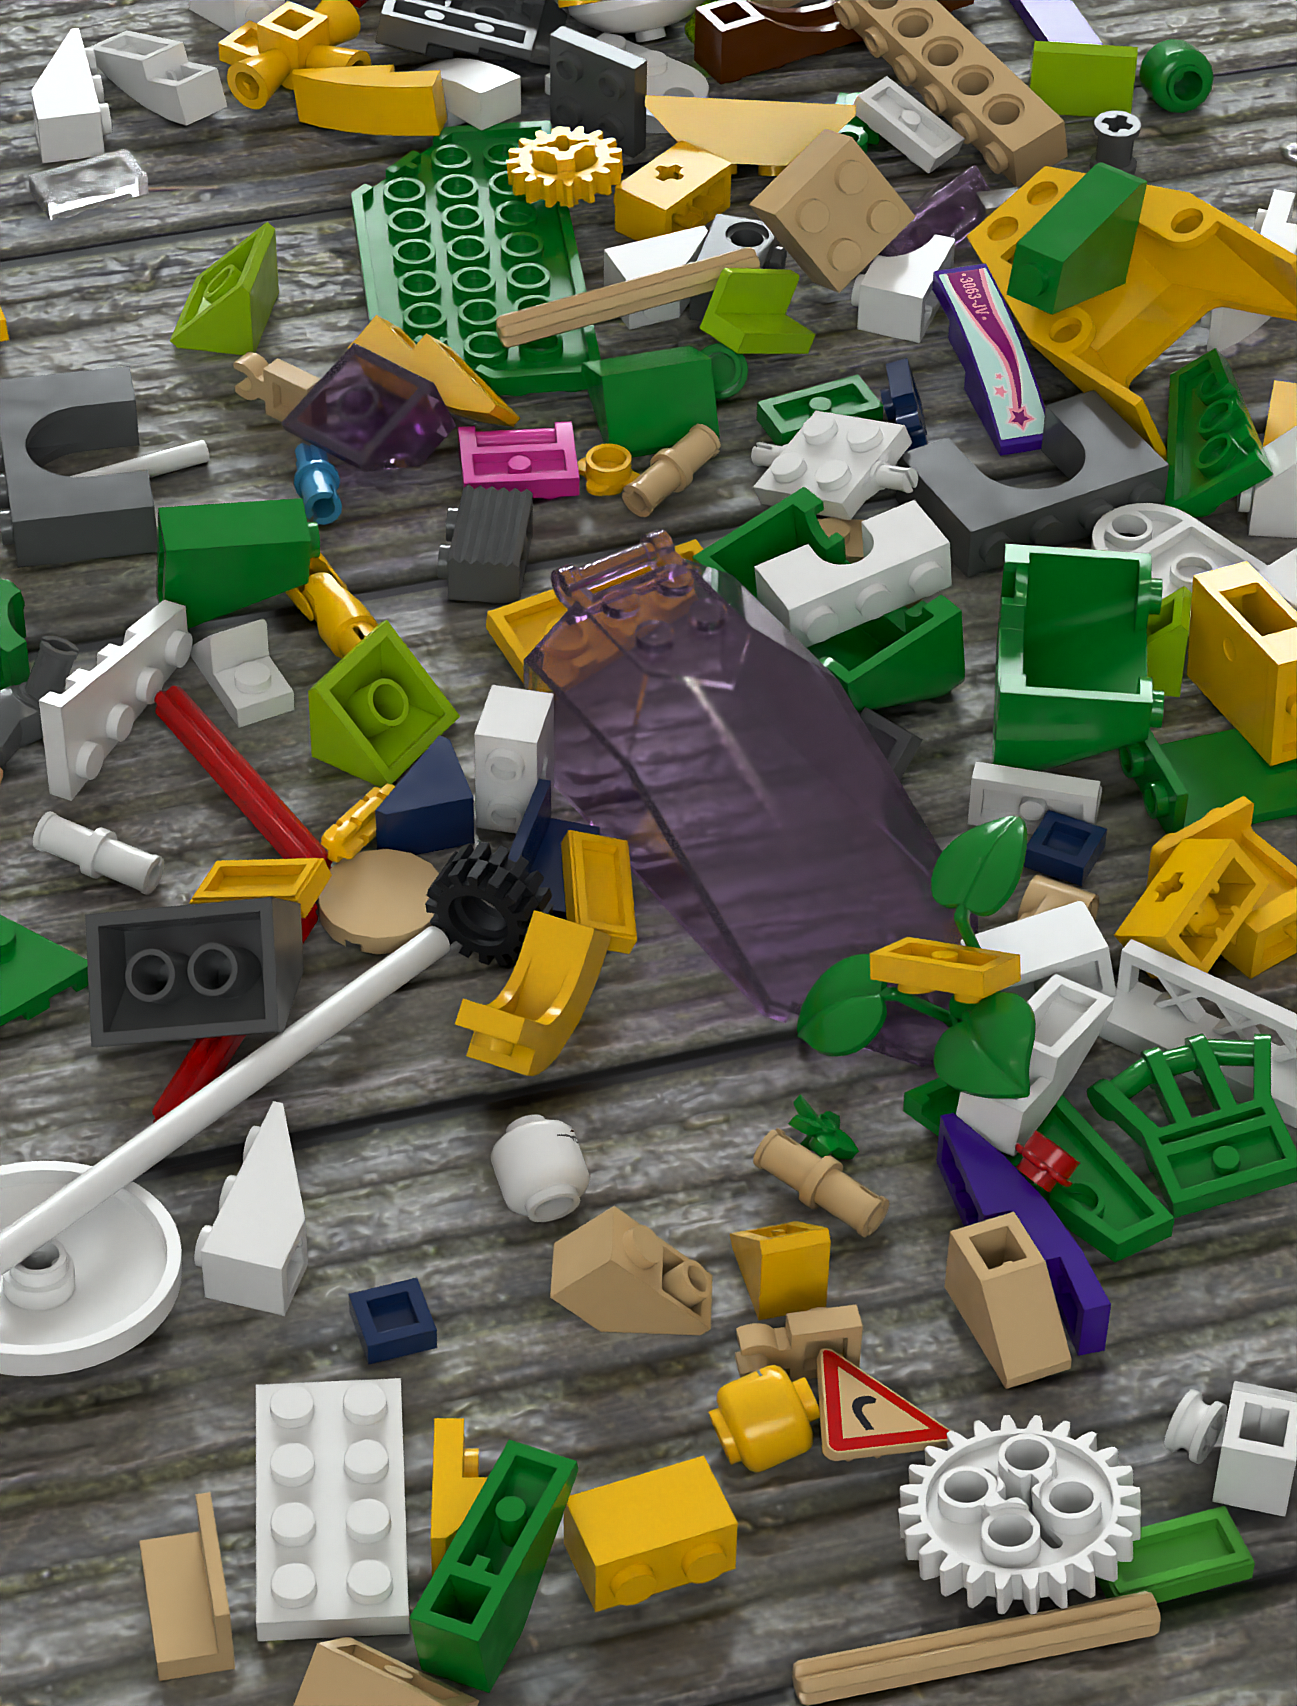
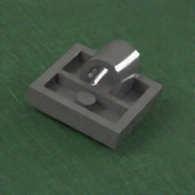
[550,26,647,158]

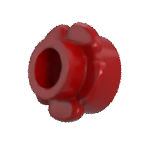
[1015,1130,1080,1193]

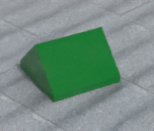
[581,345,720,458]

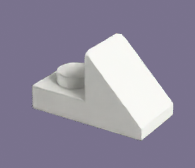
[190,619,295,728]

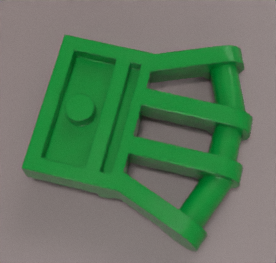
[1086,1033,1297,1218]

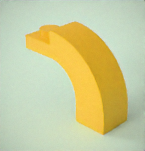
[455,910,612,1076]

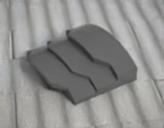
[375,0,568,65]

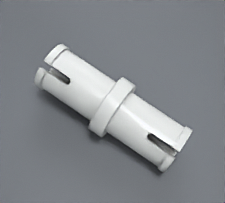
[33,811,164,895]

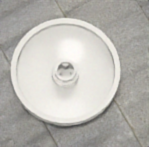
[0,1161,182,1376]

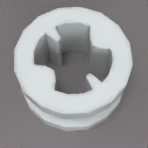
[1164,1389,1227,1464]

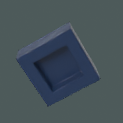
[1023,809,1107,887]
[348,1277,437,1365]

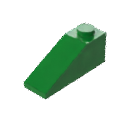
[409,1439,578,1693]

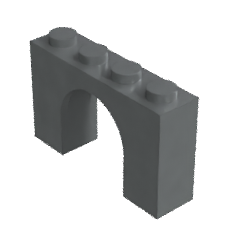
[0,366,157,568]
[895,390,1169,578]

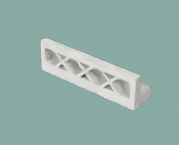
[1098,939,1297,1128]

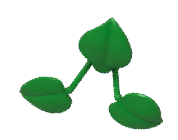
[797,816,1036,1099]

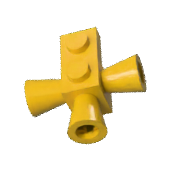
[218,0,371,109]

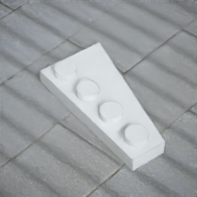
[39,600,193,801]

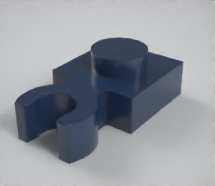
[880,358,928,452]

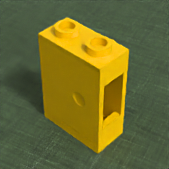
[1187,561,1297,766]

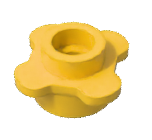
[577,444,640,496]

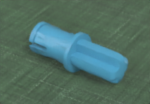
[293,441,342,525]

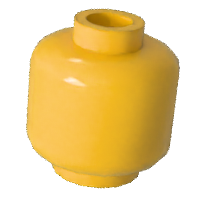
[708,1365,820,1472]

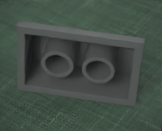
[85,897,304,1048]

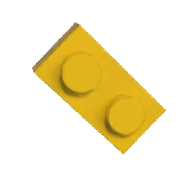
[870,937,1021,1004]

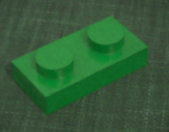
[756,374,884,446]

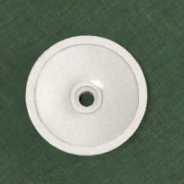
[568,0,705,42]

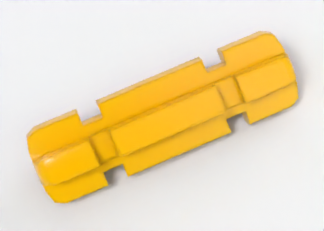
[321,783,395,863]

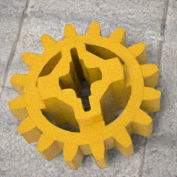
[506,126,623,208]

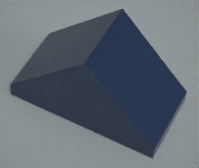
[375,735,475,855]

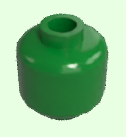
[1139,39,1214,113]

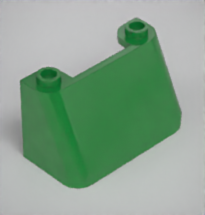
[692,487,965,716]
[992,544,1164,772]

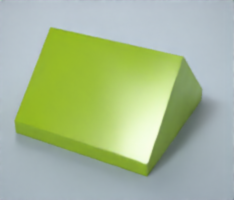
[1029,41,1138,117]
[170,222,279,355]
[308,620,460,788]

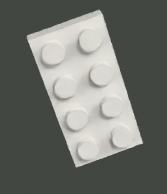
[256,1378,410,1641]

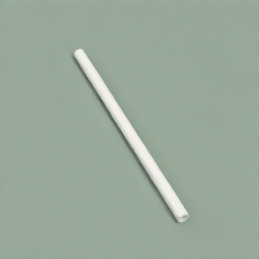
[0,926,450,1276]

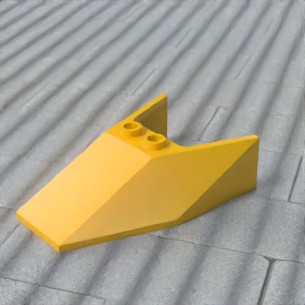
[967,166,1297,461]

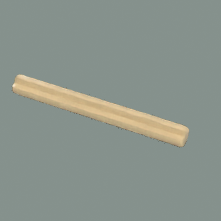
[496,247,760,348]
[792,1591,1161,1706]

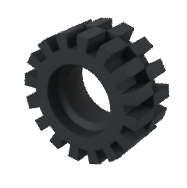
[425,842,554,966]

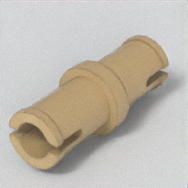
[622,424,721,517]
[753,1128,889,1238]

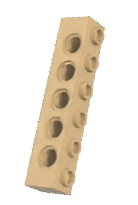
[833,0,1068,187]

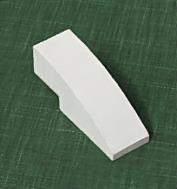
[90,30,227,126]
[412,58,521,131]
[956,974,1115,1157]

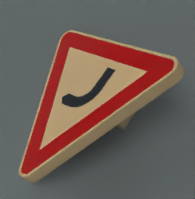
[816,1348,951,1462]

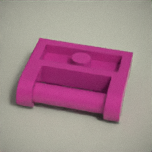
[457,421,580,499]

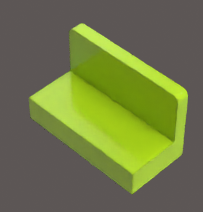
[700,268,816,354]

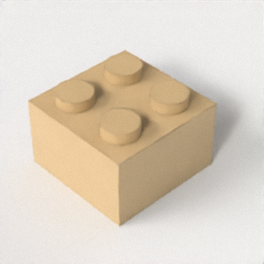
[749,129,916,293]

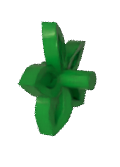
[788,1094,859,1159]

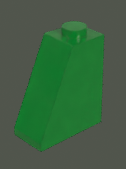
[1006,162,1148,315]
[156,498,320,629]

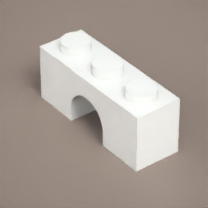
[754,500,952,653]

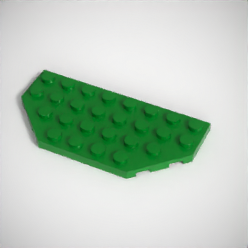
[351,120,601,396]

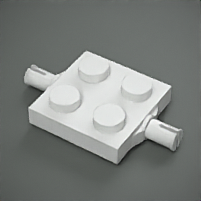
[751,411,918,520]

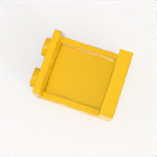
[1146,796,1297,979]

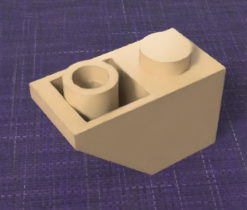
[550,1206,712,1335]
[944,1212,1072,1389]

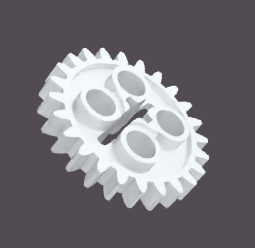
[898,1415,1141,1615]

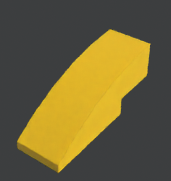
[291,64,447,136]
[347,315,521,427]

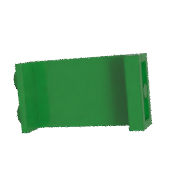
[1119,728,1297,834]

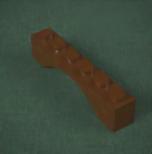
[694,0,974,85]

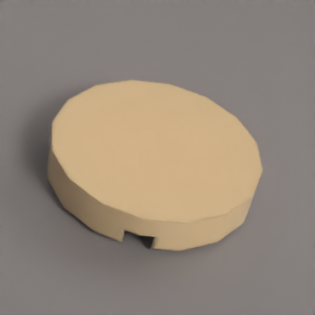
[318,849,439,954]

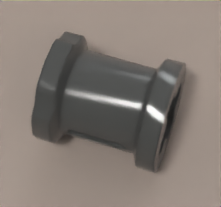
[1089,110,1141,175]

